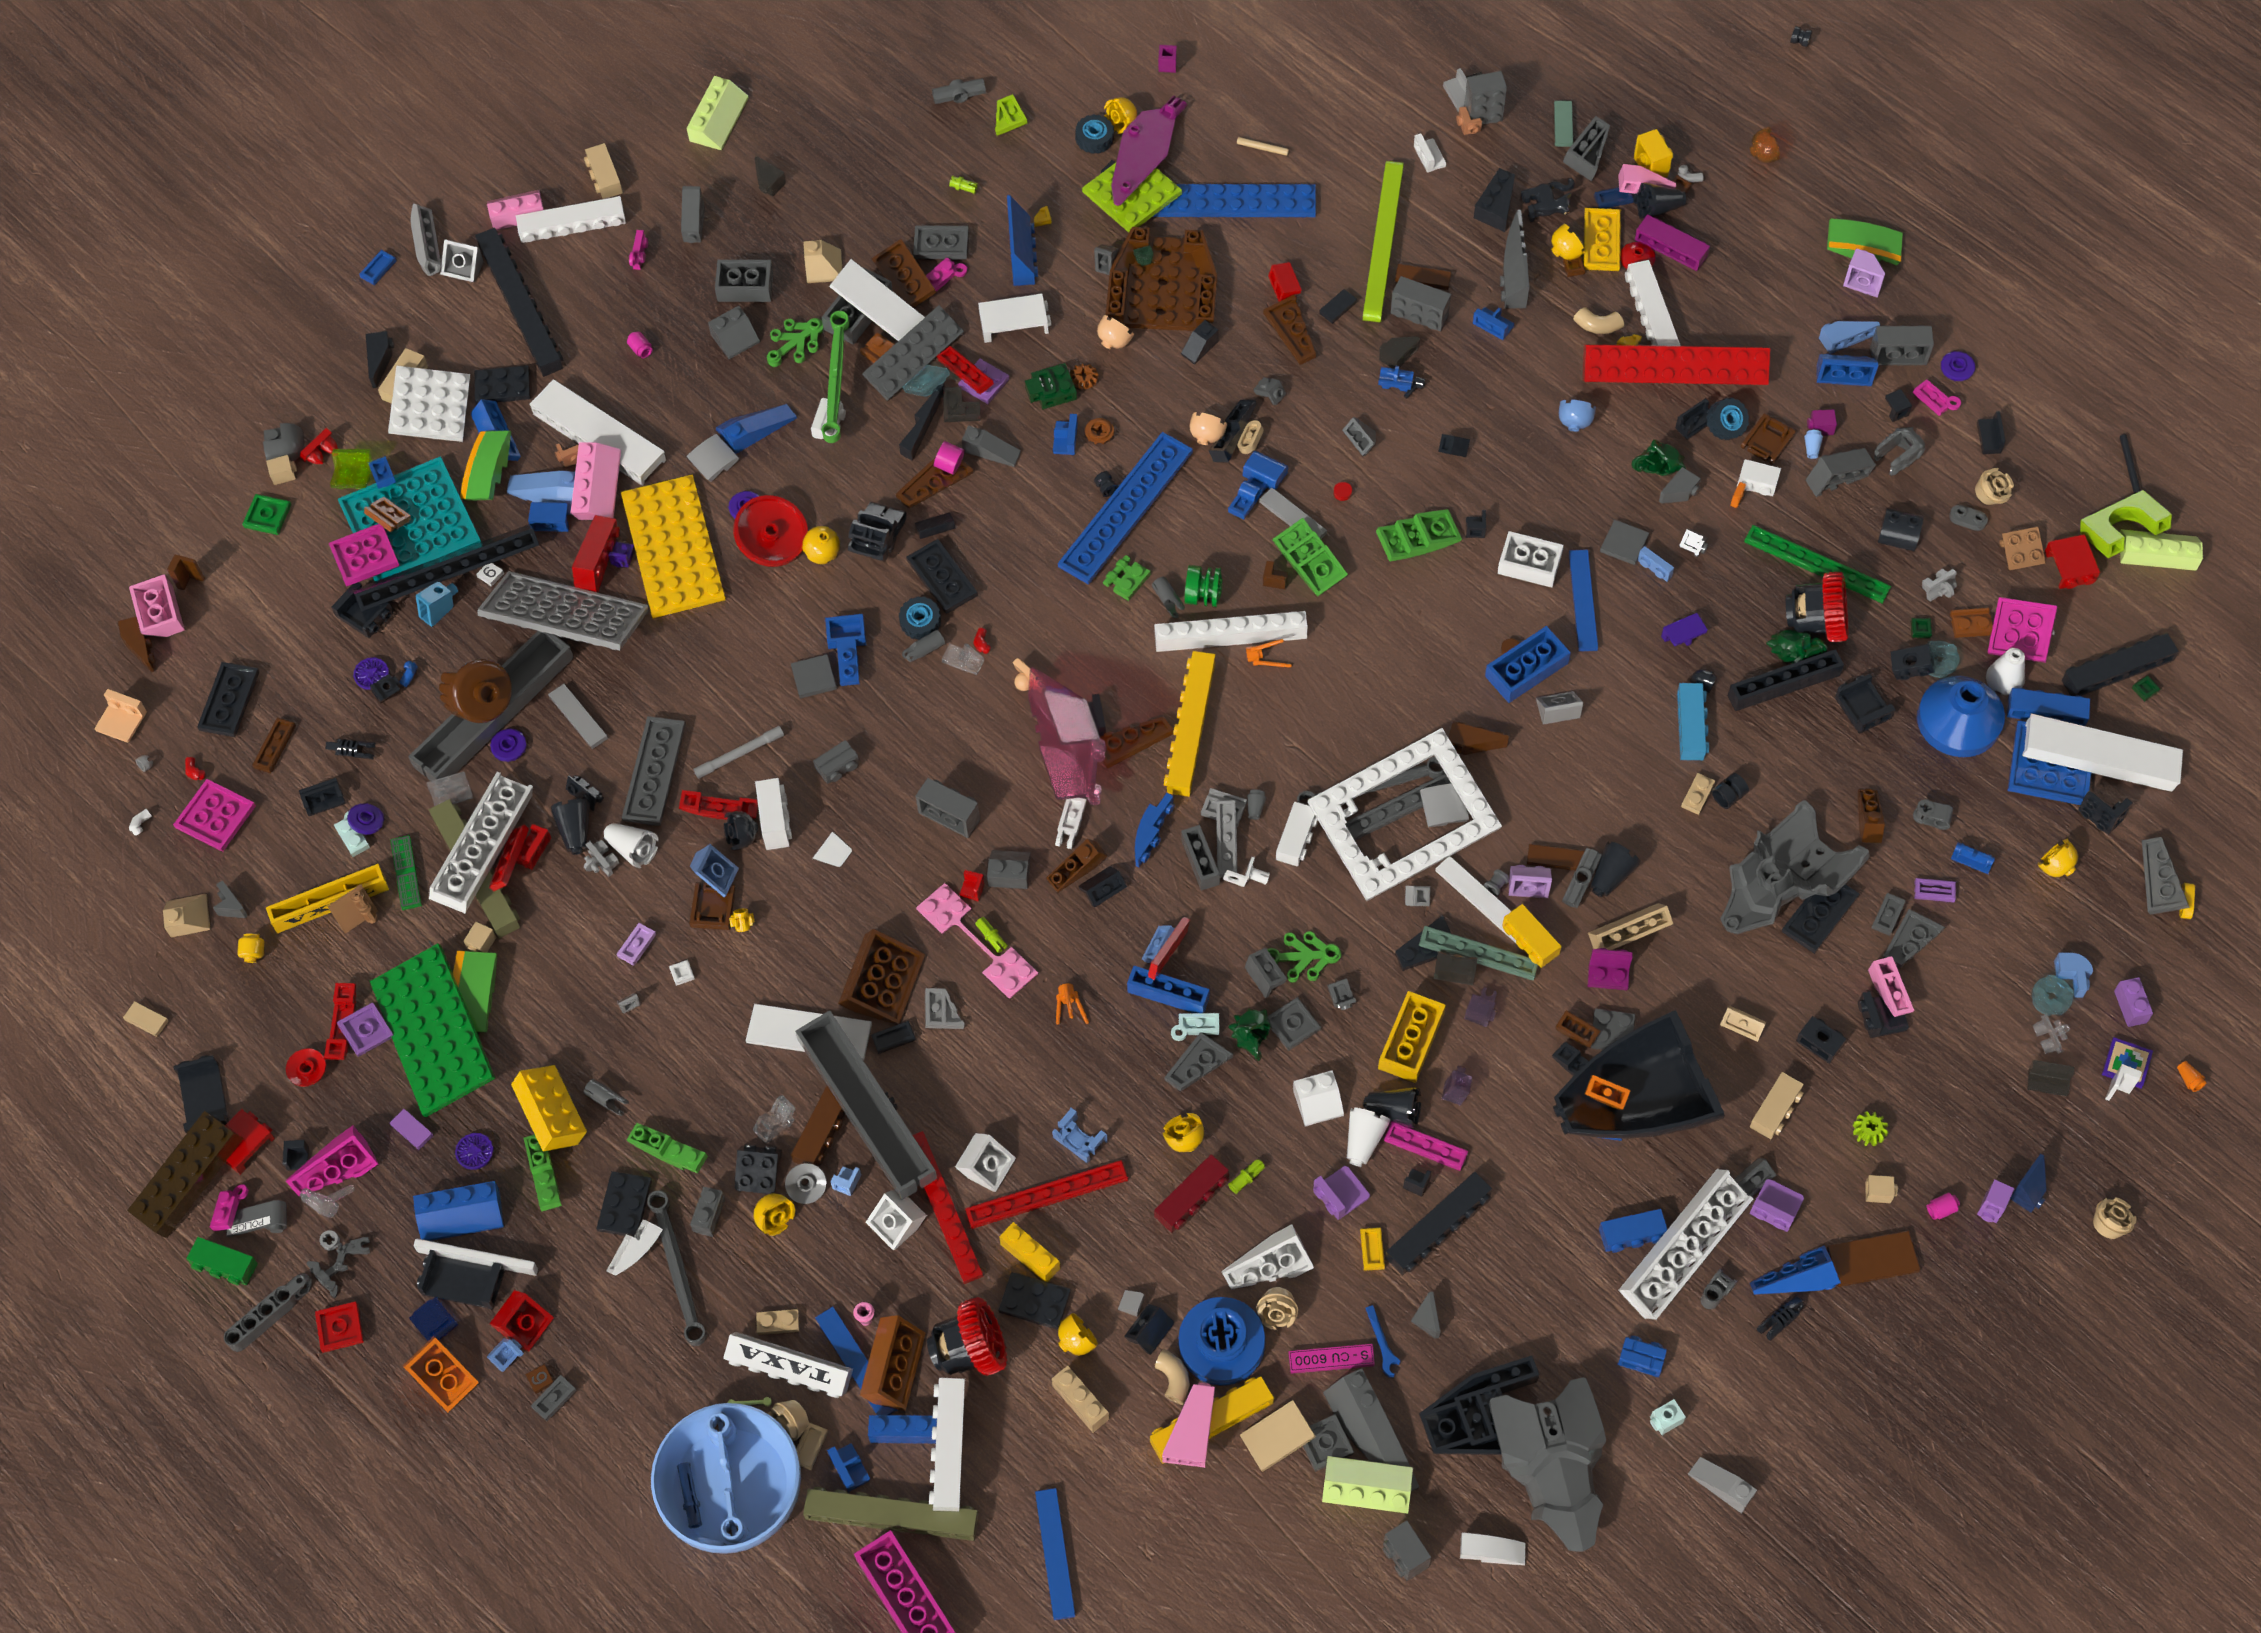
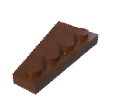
[1263,295,1316,365]
[896,457,974,508]
[1088,717,1174,769]

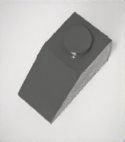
[1094,244,1119,275]
[1659,467,1701,504]

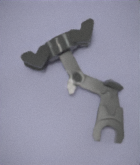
[307,1237,370,1298]

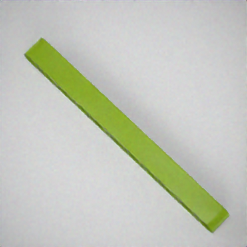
[1363,161,1404,323]

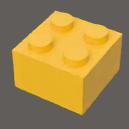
[1634,129,1673,178]

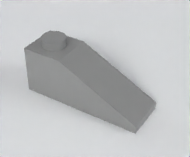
[1688,1457,1757,1513]

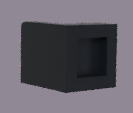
[1885,389,1912,422]
[1438,434,1470,457]
[1466,510,1486,538]
[282,1140,309,1171]
[1403,1168,1432,1197]

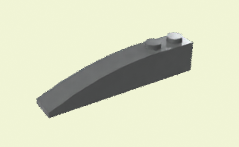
[1500,210,1529,309]
[1323,1368,1419,1492]

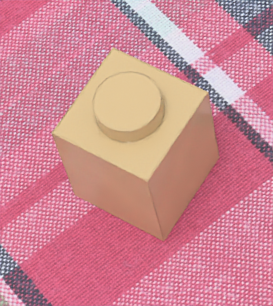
[266,455,297,485]
[464,922,496,953]
[1865,1175,1898,1203]

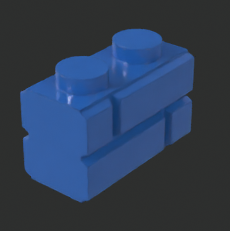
[1618,1336,1667,1378]

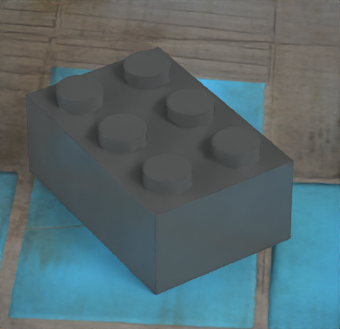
[1464,71,1507,125]
[715,260,773,302]
[1391,276,1451,331]
[1870,325,1934,365]
[916,778,980,838]

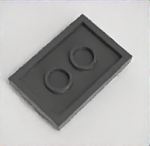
[913,226,969,259]

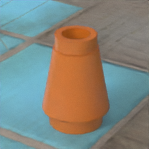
[2177,1061,2206,1092]

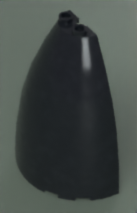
[1553,1010,1725,1139]

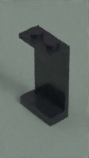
[173,1055,229,1134]
[417,1250,505,1309]

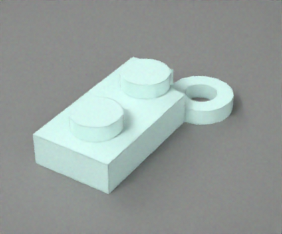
[334,811,370,857]
[1171,1013,1219,1041]

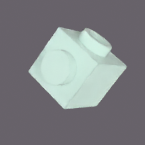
[1650,1399,1686,1435]

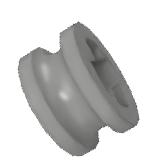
[320,1230,340,1250]

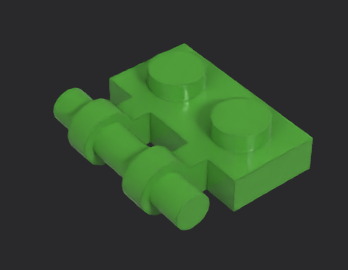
[1103,555,1151,601]

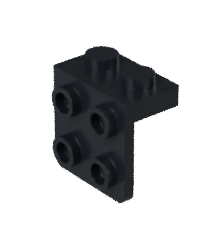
[1858,991,1909,1038]
[735,1143,782,1194]

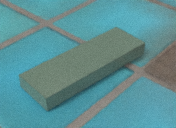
[1554,101,1573,147]

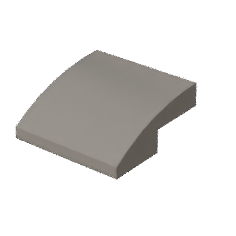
[686,434,740,482]
[1420,783,1469,827]

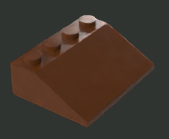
[838,929,925,1025]

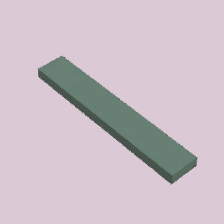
[1419,926,1538,980]

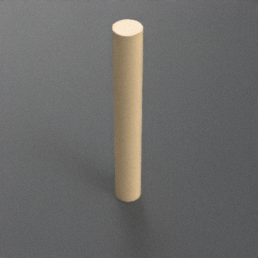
[1237,137,1289,156]

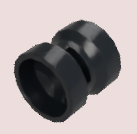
[1790,26,1812,47]
[1094,471,1119,497]

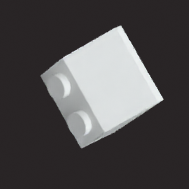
[1293,1070,1344,1126]
[955,1133,1016,1192]
[866,1189,927,1250]

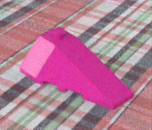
[286,1126,378,1196]

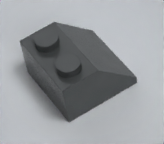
[708,306,760,359]
[987,850,1031,889]

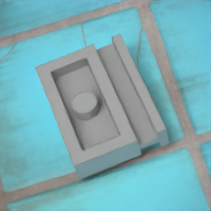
[1201,788,1247,827]

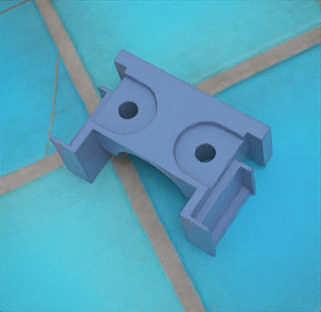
[1052,1107,1108,1164]

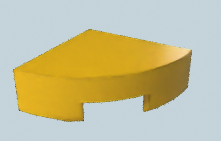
[1034,206,1052,227]
[1617,335,1642,345]

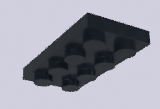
[906,539,978,614]
[197,662,259,737]
[1781,884,1859,954]

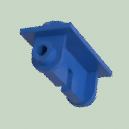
[1951,843,1995,874]

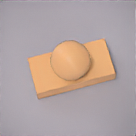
[1013,658,1047,692]

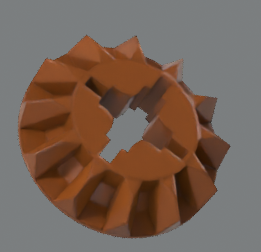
[1070,363,1098,389]
[1085,418,1114,445]

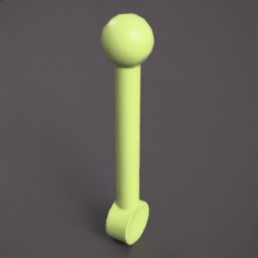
[727,1397,772,1407]

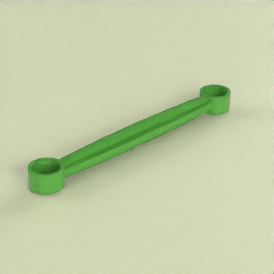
[821,311,849,443]

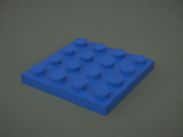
[2007,720,2091,805]

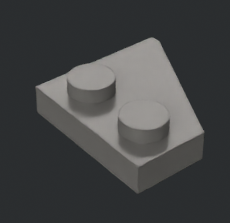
[925,988,964,1029]

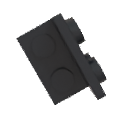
[2078,791,2133,835]

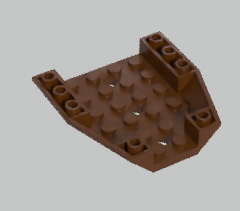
[1106,227,1217,331]

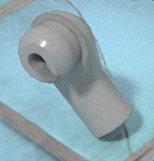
[1678,165,1703,183]

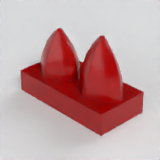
[300,428,339,464]

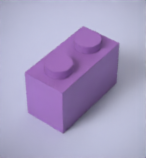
[2114,978,2153,1027]
[1977,1179,2014,1223]

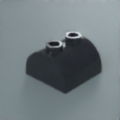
[1878,507,1924,552]

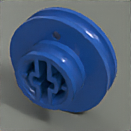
[1179,1297,1265,1386]

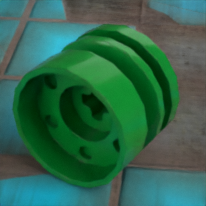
[1185,565,1223,607]

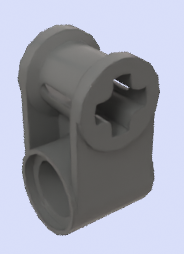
[1913,799,1953,830]
[1700,1268,1738,1309]

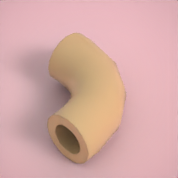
[1573,307,1624,334]
[1155,1349,1190,1405]

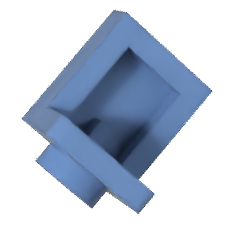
[487,1338,524,1372]

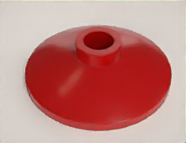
[1620,242,1655,269]
[286,1048,326,1087]

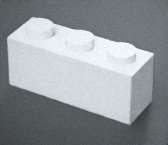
[1276,802,1318,866]

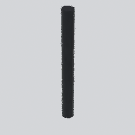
[2119,434,2141,494]

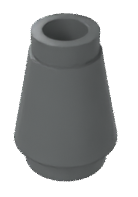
[1247,790,1266,820]

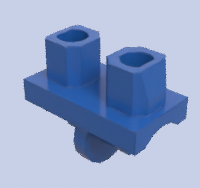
[1378,366,1414,392]

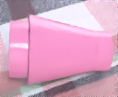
[853,1302,874,1326]

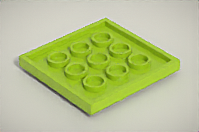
[1082,163,1182,233]

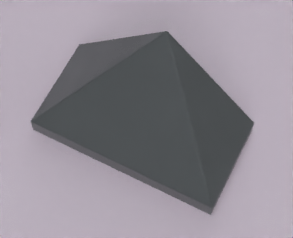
[1342,417,1376,456]
[1411,1292,1440,1338]

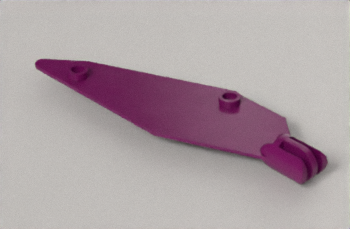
[1111,95,1187,206]

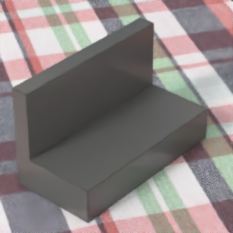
[1245,948,1287,998]

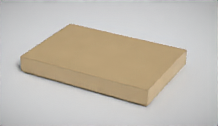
[1240,1400,1316,1472]

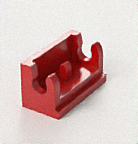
[1268,262,1302,302]
[516,824,551,870]

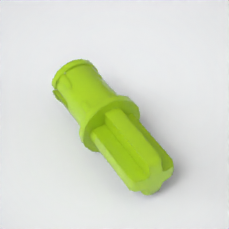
[975,917,1008,953]
[1228,1159,1265,1194]

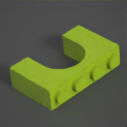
[2080,490,2172,558]

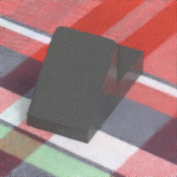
[213,880,248,918]

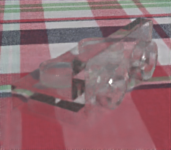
[427,772,473,806]

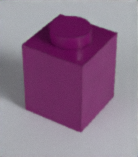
[1158,45,1177,73]
[1807,410,1837,436]

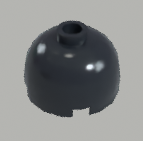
[724,811,758,850]

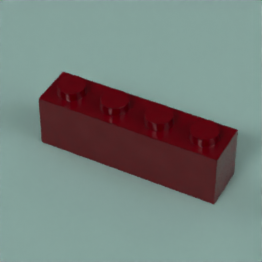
[1154,1154,1229,1233]

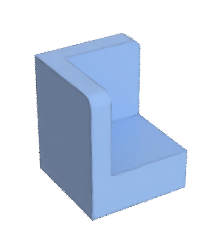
[831,1167,861,1196]

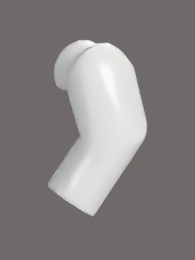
[129,809,152,836]

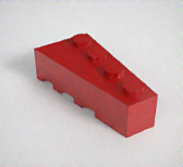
[572,515,620,593]

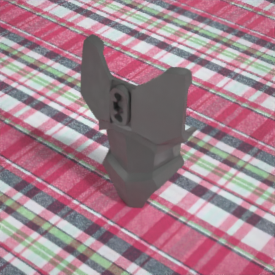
[1720,800,1870,934]
[1489,1377,1606,1552]

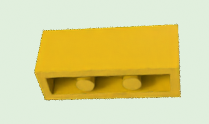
[1502,904,1561,968]
[999,1222,1060,1282]

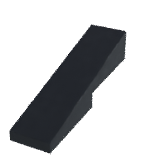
[899,390,941,461]
[1209,400,1257,462]

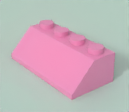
[571,442,621,520]

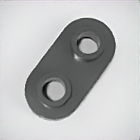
[1949,505,1988,531]

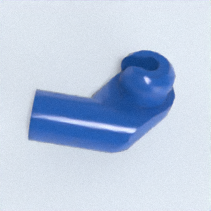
[399,661,418,687]

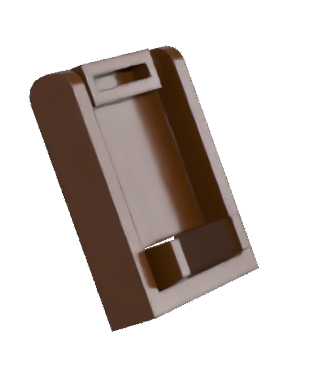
[1741,413,1796,465]
[689,882,736,930]

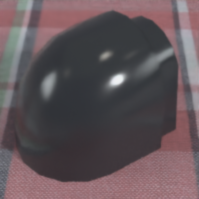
[1690,669,1717,693]

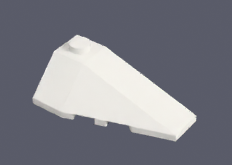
[1222,1224,1314,1289]

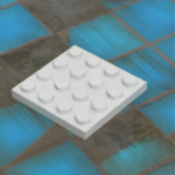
[388,366,470,442]

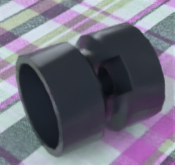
[1711,773,1749,809]

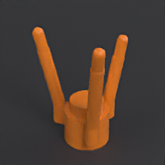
[1246,639,1292,668]
[1056,983,1089,1024]

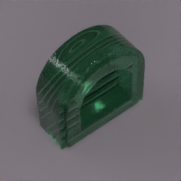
[1133,245,1153,265]

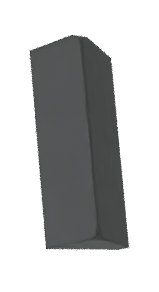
[1734,1158,1776,1197]

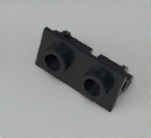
[566,775,604,811]

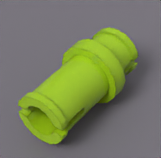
[949,176,978,194]

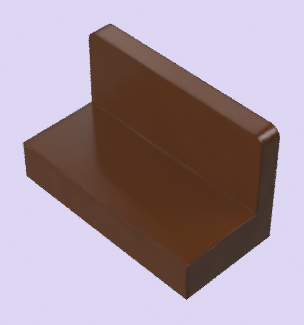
[167,554,205,590]

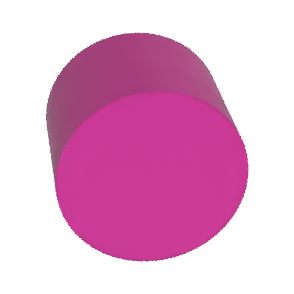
[934,441,965,475]

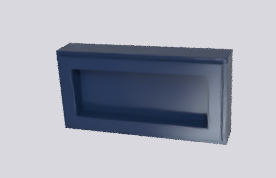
[1594,187,1633,209]

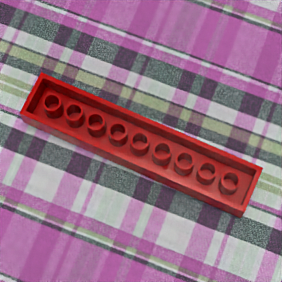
[1582,344,1770,385]

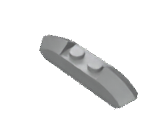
[411,203,441,276]

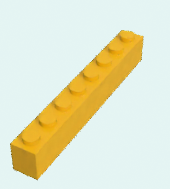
[1164,651,1215,797]

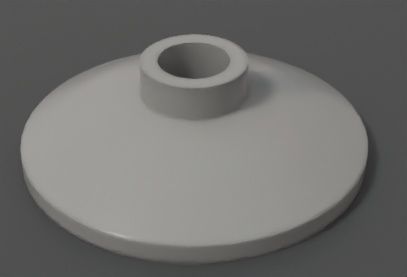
[785,1163,826,1204]

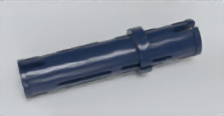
[677,1462,702,1528]

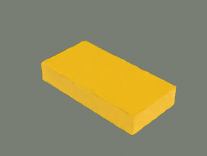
[1360,1228,1385,1271]

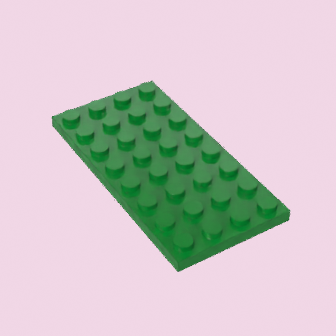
[370,943,495,1117]

